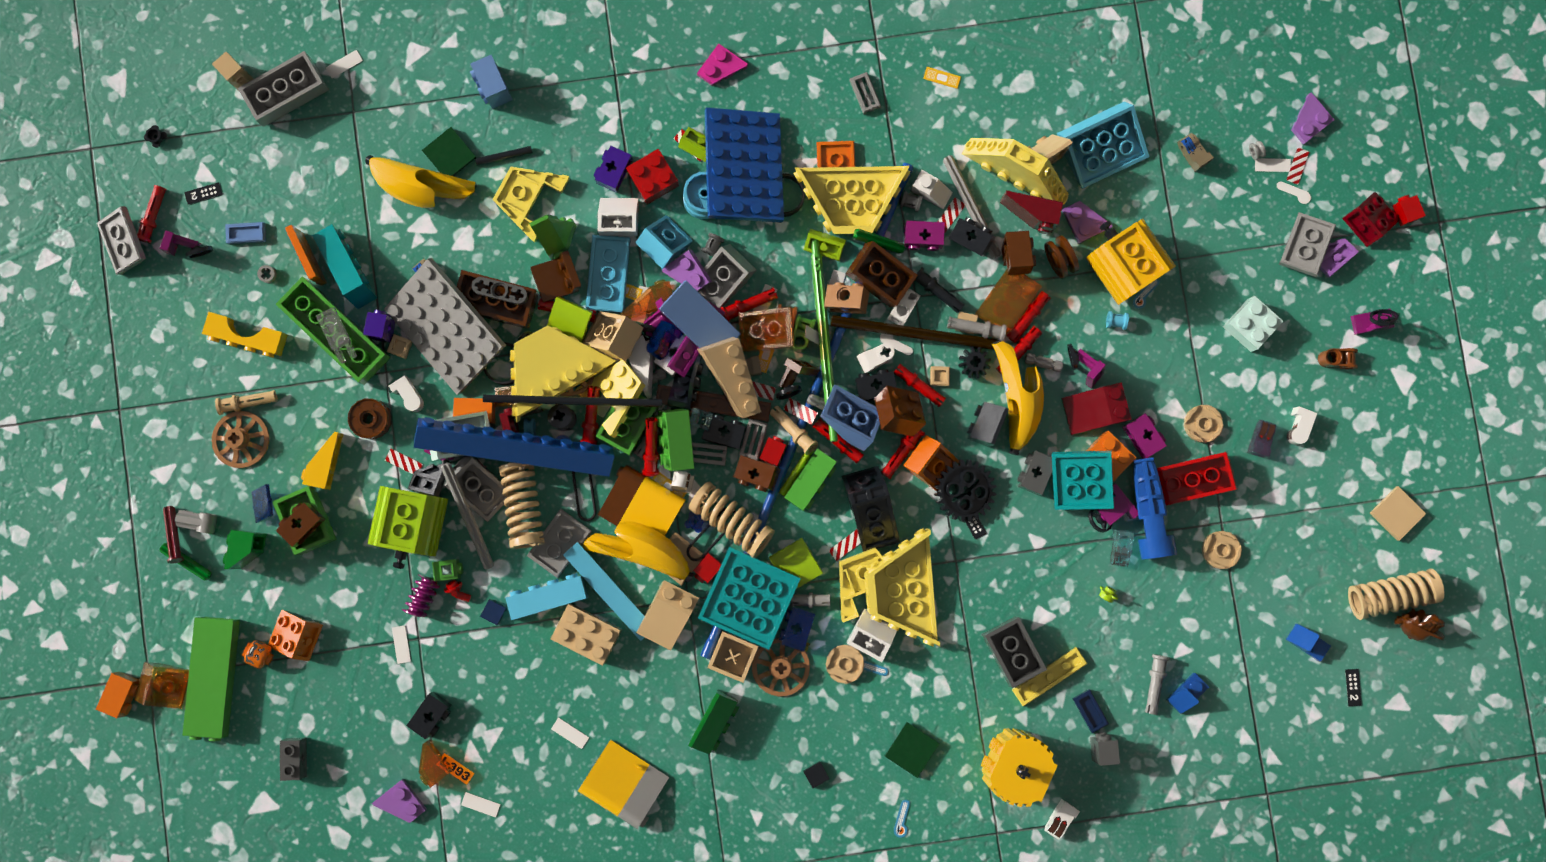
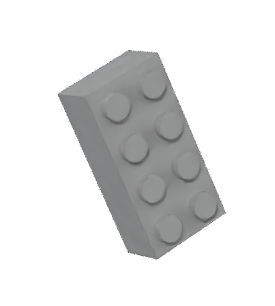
[238,51,329,127]

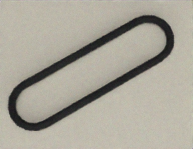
[572,471,596,521]
[686,507,736,561]

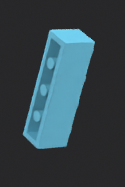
[505,573,589,620]

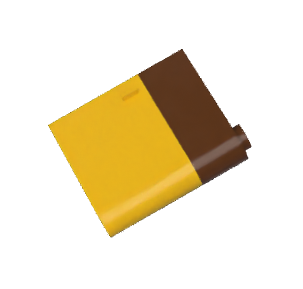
[598,465,686,536]

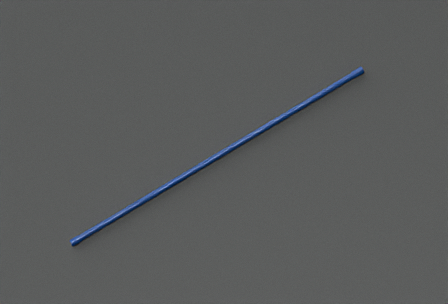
[700,163,914,660]

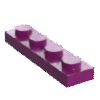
[667,301,725,377]

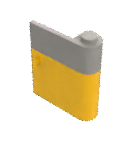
[578,740,669,829]

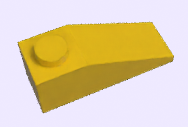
[301,432,343,490]

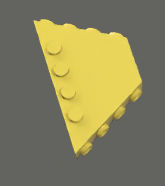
[962,138,1069,205]
[793,166,911,234]
[510,325,616,423]
[864,528,940,647]

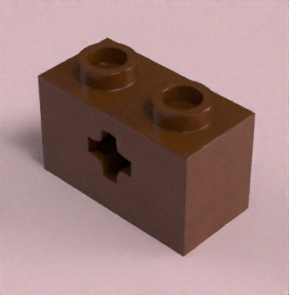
[733,455,781,492]
[275,502,326,547]

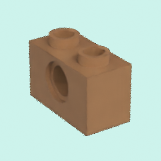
[824,282,869,314]

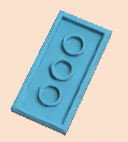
[586,235,631,313]

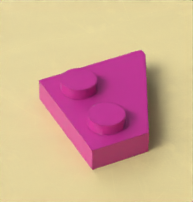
[697,43,748,86]

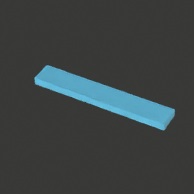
[563,542,645,641]

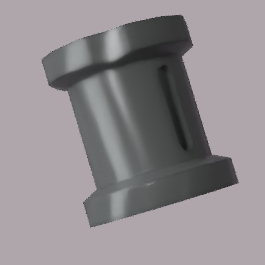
[900,191,923,212]
[701,233,724,257]

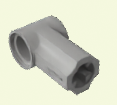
[175,510,218,534]

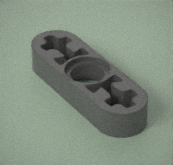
[472,277,528,305]

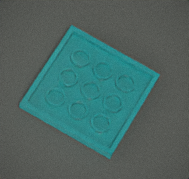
[698,547,801,650]

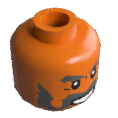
[242,640,274,669]

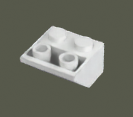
[598,198,638,236]
[846,608,897,662]

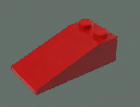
[1157,451,1238,506]

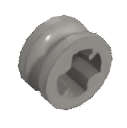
[1249,141,1266,160]
[257,265,277,283]

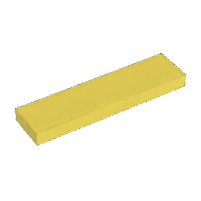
[1012,647,1088,707]

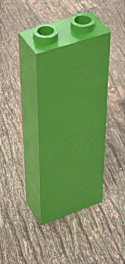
[182,617,240,741]

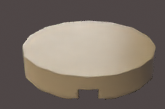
[1184,405,1223,443]
[1202,531,1242,569]
[826,644,864,684]

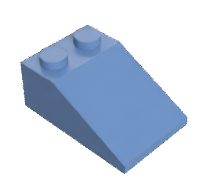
[820,385,880,451]

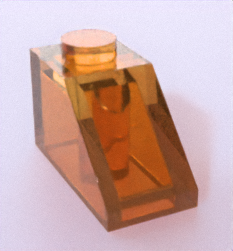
[419,740,453,788]

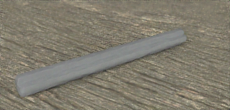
[943,155,1001,259]
[441,463,494,569]

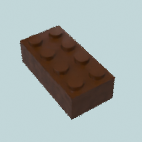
[457,270,539,329]

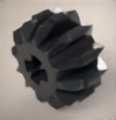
[958,346,991,379]

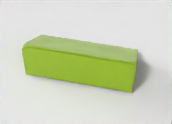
[678,127,706,162]
[803,229,846,261]

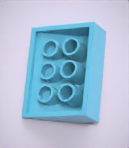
[1057,102,1149,189]

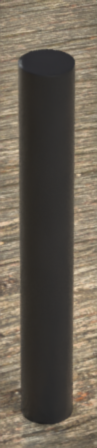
[475,146,533,166]

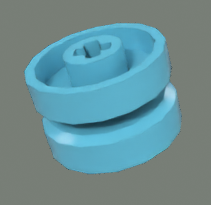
[683,172,710,220]

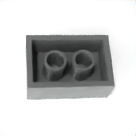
[982,616,1047,688]

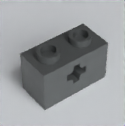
[1017,451,1052,496]
[1090,733,1120,766]
[280,737,307,781]

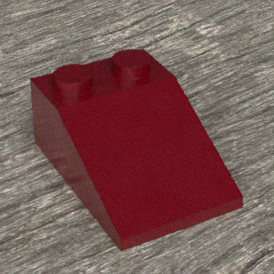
[1000,190,1063,234]
[1061,382,1131,435]

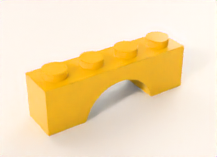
[202,312,288,358]

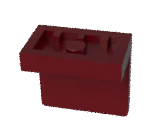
[1342,192,1399,247]
[499,406,543,433]

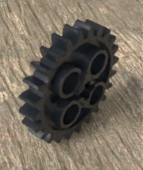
[934,459,997,522]

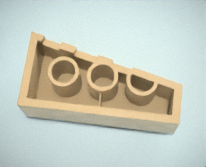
[697,337,761,418]

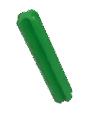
[853,229,905,253]
[159,543,212,581]

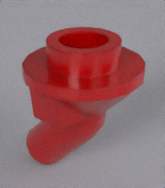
[444,580,471,602]

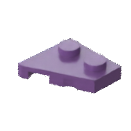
[1291,92,1334,144]
[1062,201,1112,244]
[1320,238,1359,278]
[662,249,712,291]
[372,778,427,823]

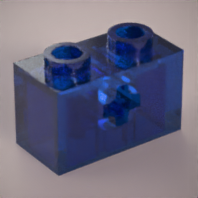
[778,607,815,652]

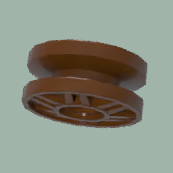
[1044,235,1079,279]
[348,398,392,439]

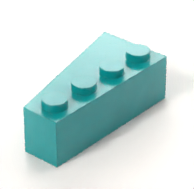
[312,224,377,309]

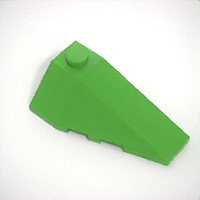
[529,215,577,259]

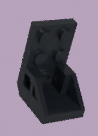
[841,466,900,552]

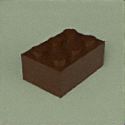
[845,241,917,307]

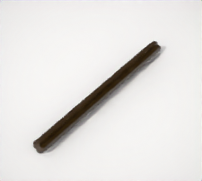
[830,315,999,350]

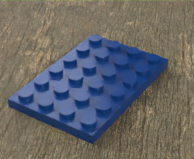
[705,107,784,223]

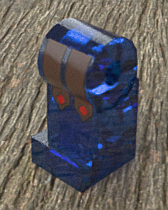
[646,320,683,360]

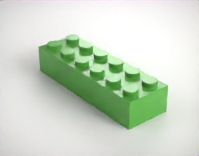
[276,276,391,385]

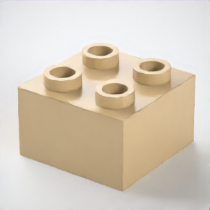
[707,630,758,683]

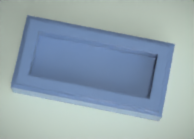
[225,222,266,244]

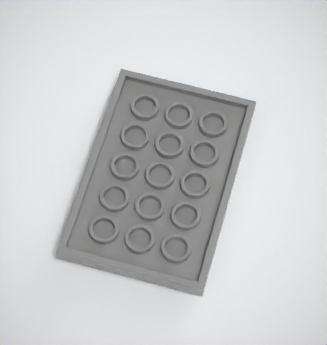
[384,258,506,395]

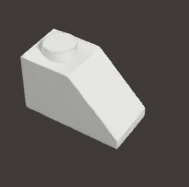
[911,170,953,209]

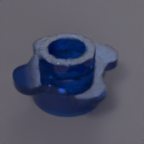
[684,511,706,533]

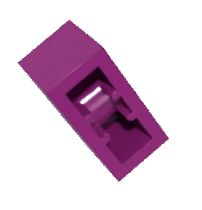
[904,221,945,251]
[1122,413,1167,459]

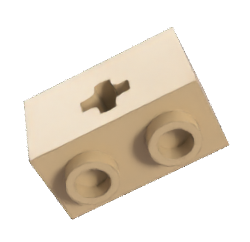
[212,52,253,91]

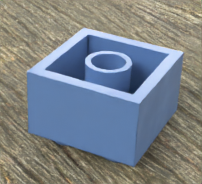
[470,55,513,109]

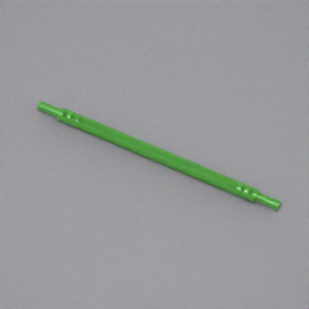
[811,238,838,442]

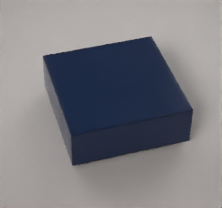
[480,599,507,625]

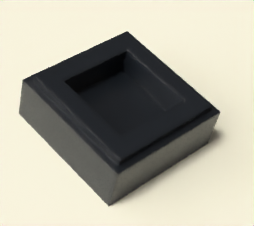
[803,761,830,788]

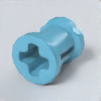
[1106,311,1129,330]

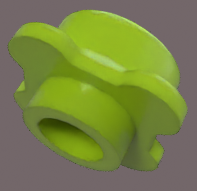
[1099,586,1119,603]

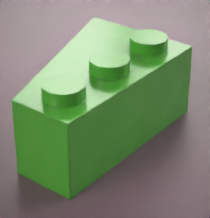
[784,449,837,511]

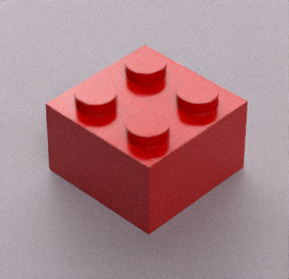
[626,149,679,205]

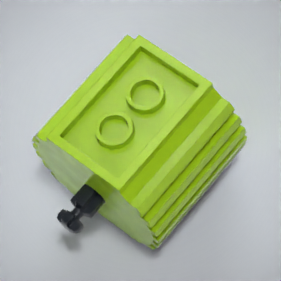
[367,486,448,569]

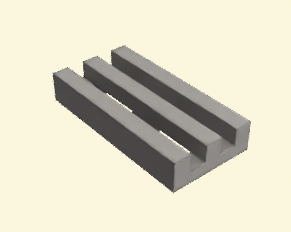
[849,72,881,115]
[739,419,768,460]
[692,443,727,466]

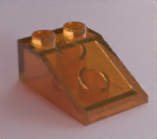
[975,269,1042,336]
[738,307,794,352]

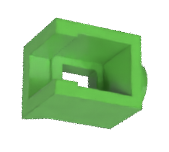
[432,559,463,581]

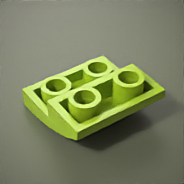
[547,296,593,343]
[769,538,823,589]

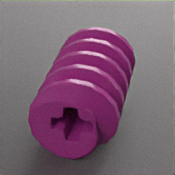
[402,574,440,617]

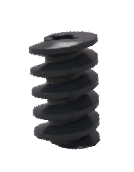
[547,404,577,431]

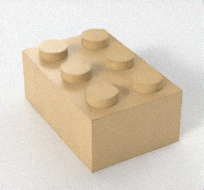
[551,603,622,666]

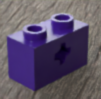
[594,146,633,193]
[363,310,396,343]

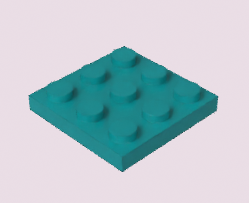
[1052,451,1114,510]

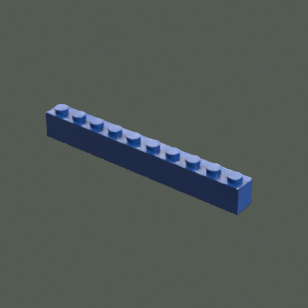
[414,417,614,477]

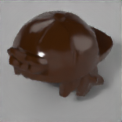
[1394,609,1445,641]

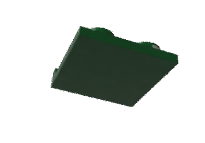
[422,127,477,176]
[884,722,940,778]

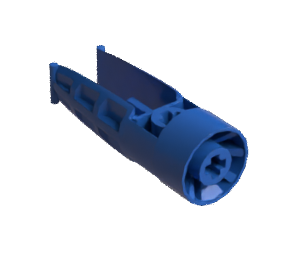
[1133,457,1177,559]

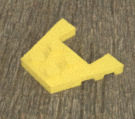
[493,167,570,242]
[576,361,645,438]
[839,548,883,622]

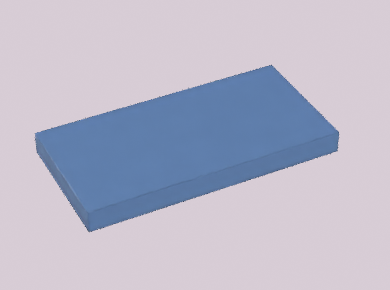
[659,280,740,348]

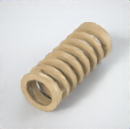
[499,463,545,549]
[689,481,775,558]
[1348,568,1444,620]

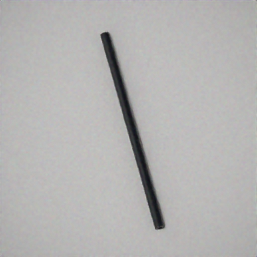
[483,394,662,407]

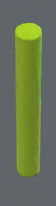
[779,450,815,496]

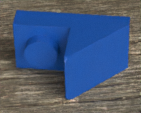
[1286,624,1331,662]
[1166,672,1209,714]

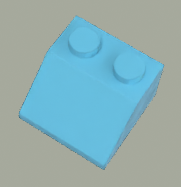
[635,215,693,269]

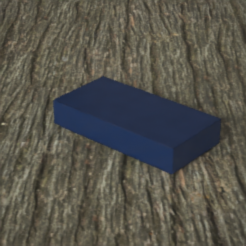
[1072,689,1109,733]

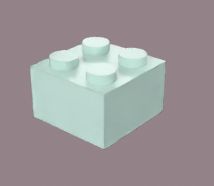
[1223,295,1283,352]

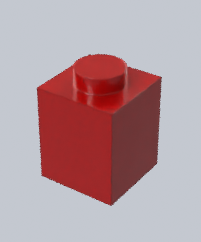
[1392,195,1426,227]
[759,436,786,467]
[693,553,721,584]

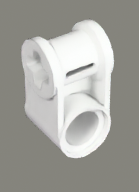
[857,343,894,373]

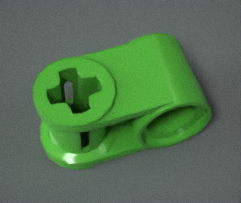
[791,314,816,353]

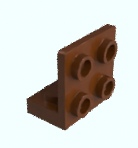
[530,251,581,303]

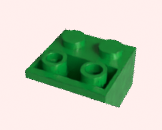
[223,530,267,569]

